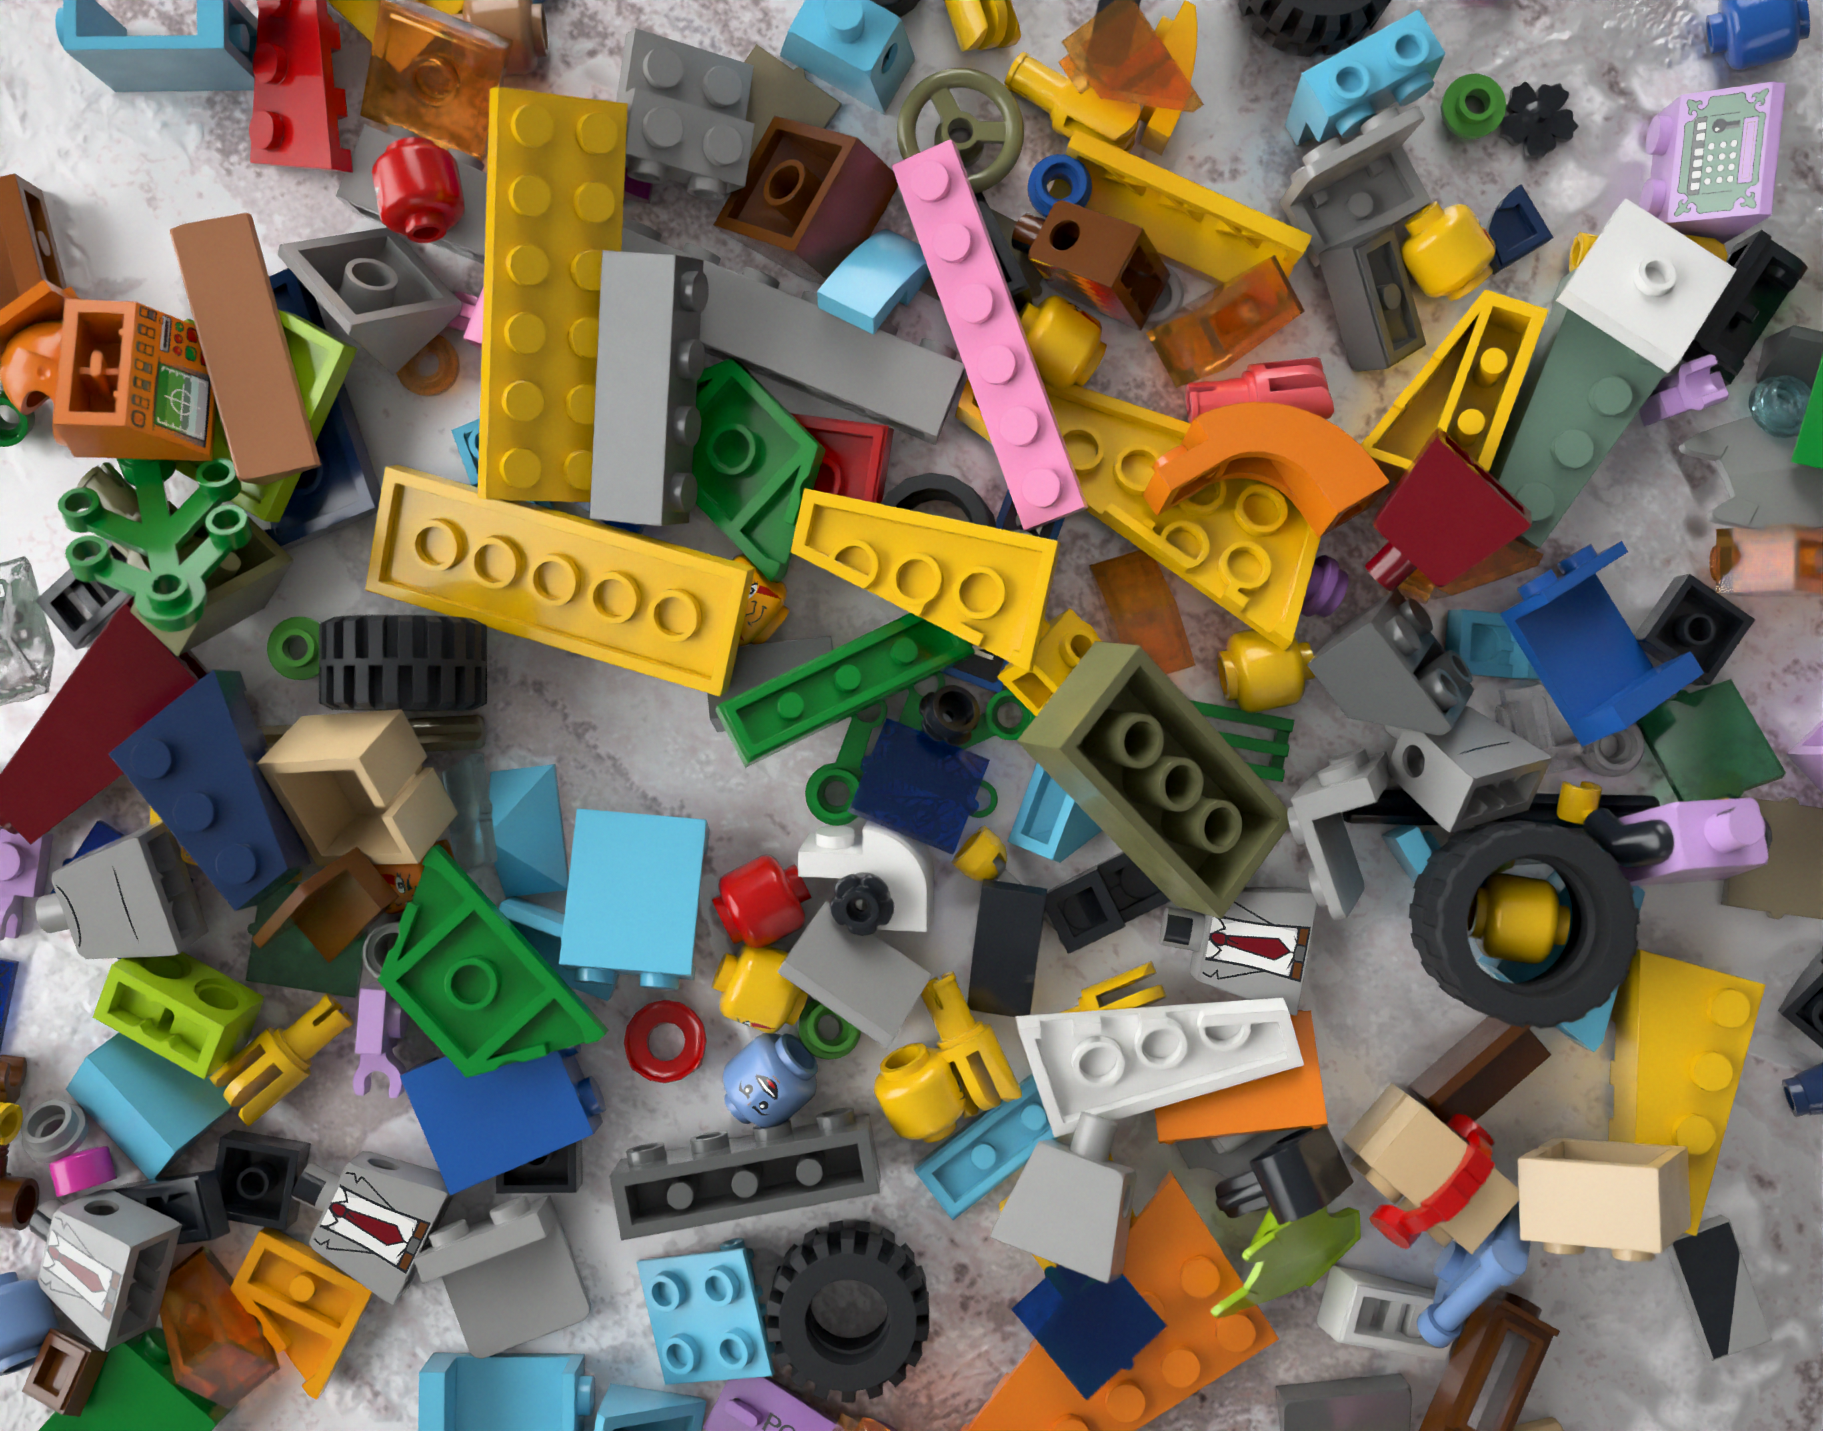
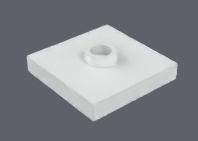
[1556,198,1737,373]

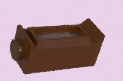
[1419,1292,1560,1431]

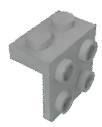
[1279,106,1432,268]
[1287,748,1392,920]
[414,1195,591,1359]

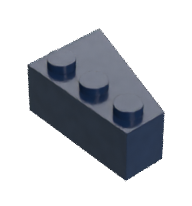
[109,669,311,911]

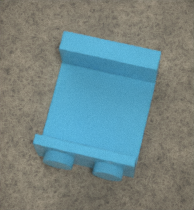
[55,0,258,92]
[559,808,710,990]
[418,1352,595,1431]

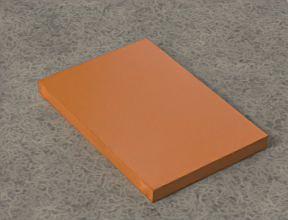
[1155,1010,1328,1145]

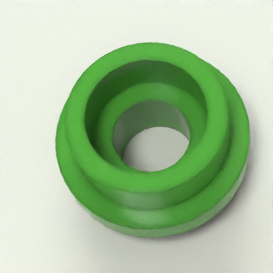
[1440,74,1506,139]
[267,617,320,680]
[797,999,861,1060]

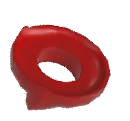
[624,1000,707,1083]

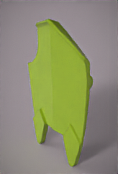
[1210,1206,1361,1318]

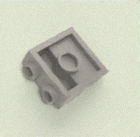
[616,28,755,200]

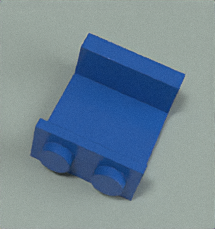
[1500,541,1704,747]
[400,1044,606,1196]

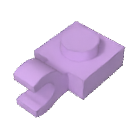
[1639,354,1729,427]
[0,827,53,940]
[353,981,409,1098]

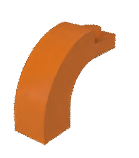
[1142,402,1390,538]

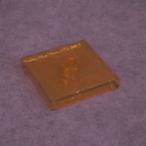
[360,0,514,162]

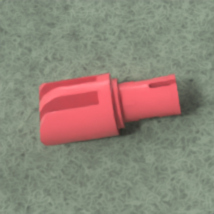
[1185,357,1334,424]

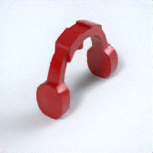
[1369,1114,1495,1249]

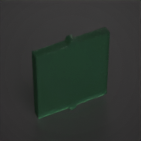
[1635,679,1786,802]
[245,882,369,998]

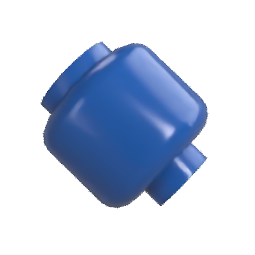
[1706,0,1810,70]

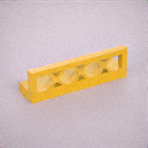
[1049,129,1312,311]

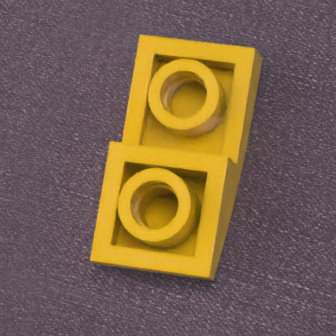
[1139,0,1198,156]

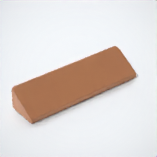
[170,213,321,485]

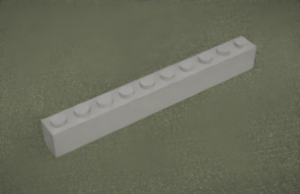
[336,124,965,445]

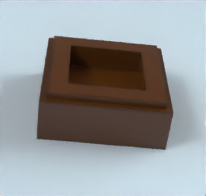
[21,1328,109,1417]

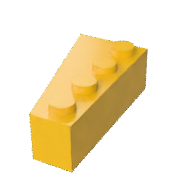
[1608,948,1766,1236]

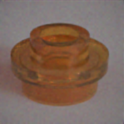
[396,334,460,397]

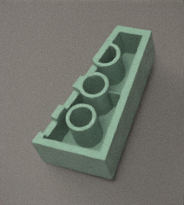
[1489,268,1667,555]

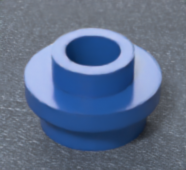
[1027,154,1092,218]

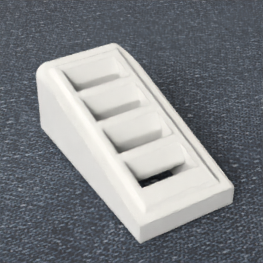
[1317,1266,1453,1361]

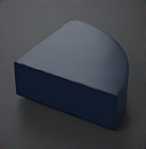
[1486,184,1554,275]

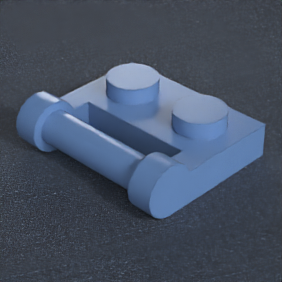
[1417,1201,1531,1348]

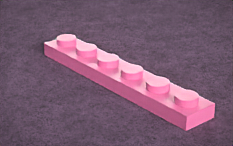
[891,139,1088,531]

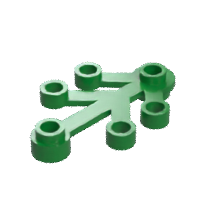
[58,458,252,632]
[805,672,1035,844]

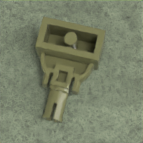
[77,462,294,657]

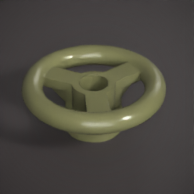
[896,68,1024,194]

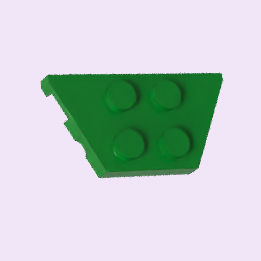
[692,358,826,583]
[377,844,609,1078]

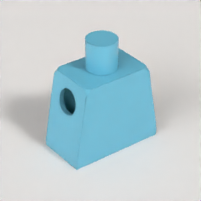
[780,0,915,114]

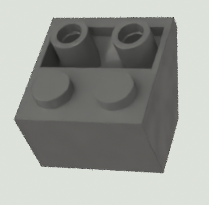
[1307,588,1475,736]

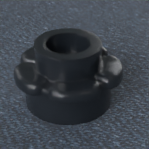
[919,685,980,747]
[830,872,894,936]

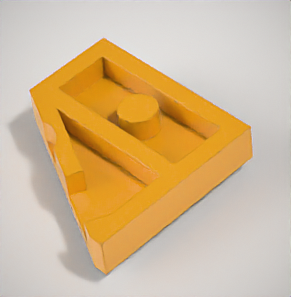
[230,1227,374,1400]

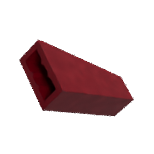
[0,596,209,845]

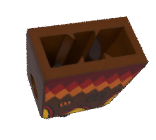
[1011,200,1171,331]

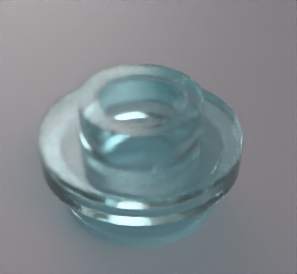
[1749,375,1811,438]

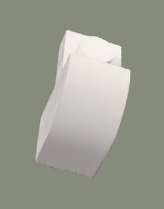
[798,812,934,932]

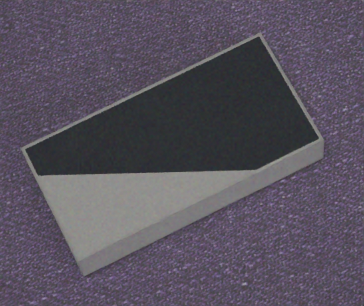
[1667,1215,1772,1361]

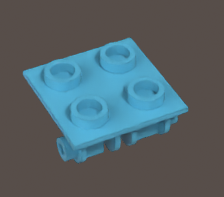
[637,1238,776,1385]

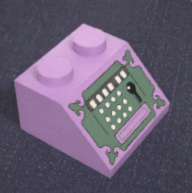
[1639,82,1786,244]

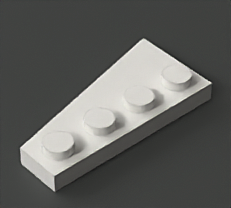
[1016,998,1304,1138]

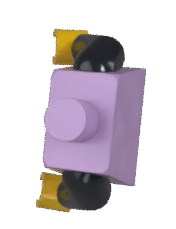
[1557,773,1772,886]

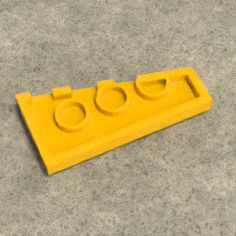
[790,488,1061,673]

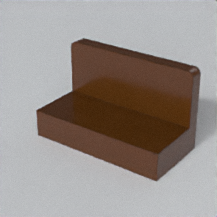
[252,846,400,964]
[1408,1016,1552,1125]

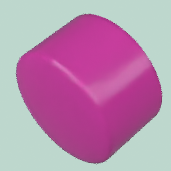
[49,1146,117,1197]

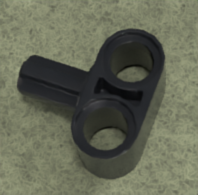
[1215,1126,1354,1225]

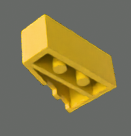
[1360,289,1549,482]

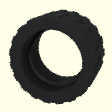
[1409,819,1640,1029]

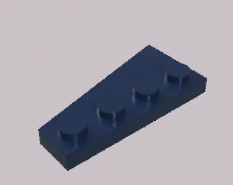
[264,268,381,551]

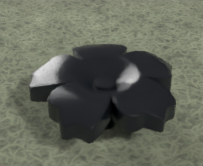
[1499,82,1579,159]

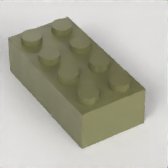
[1017,641,1289,919]

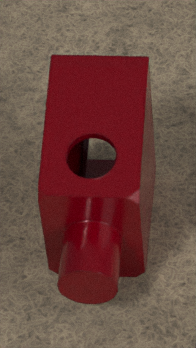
[1365,427,1532,592]

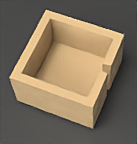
[257,710,458,866]
[1342,1083,1519,1254]
[1518,1138,1691,1262]

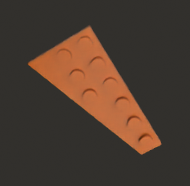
[960,1170,1279,1431]

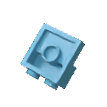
[1285,9,1446,146]

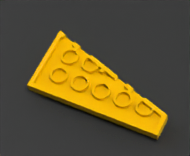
[955,377,1321,651]

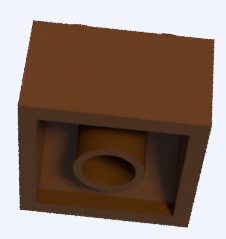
[713,116,899,285]

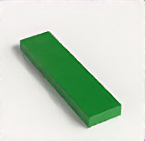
[715,613,975,768]

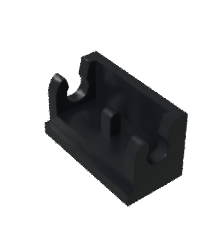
[1681,230,1808,386]

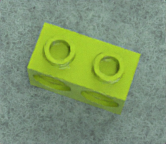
[92,951,265,1079]

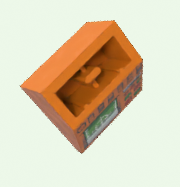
[53,299,217,461]

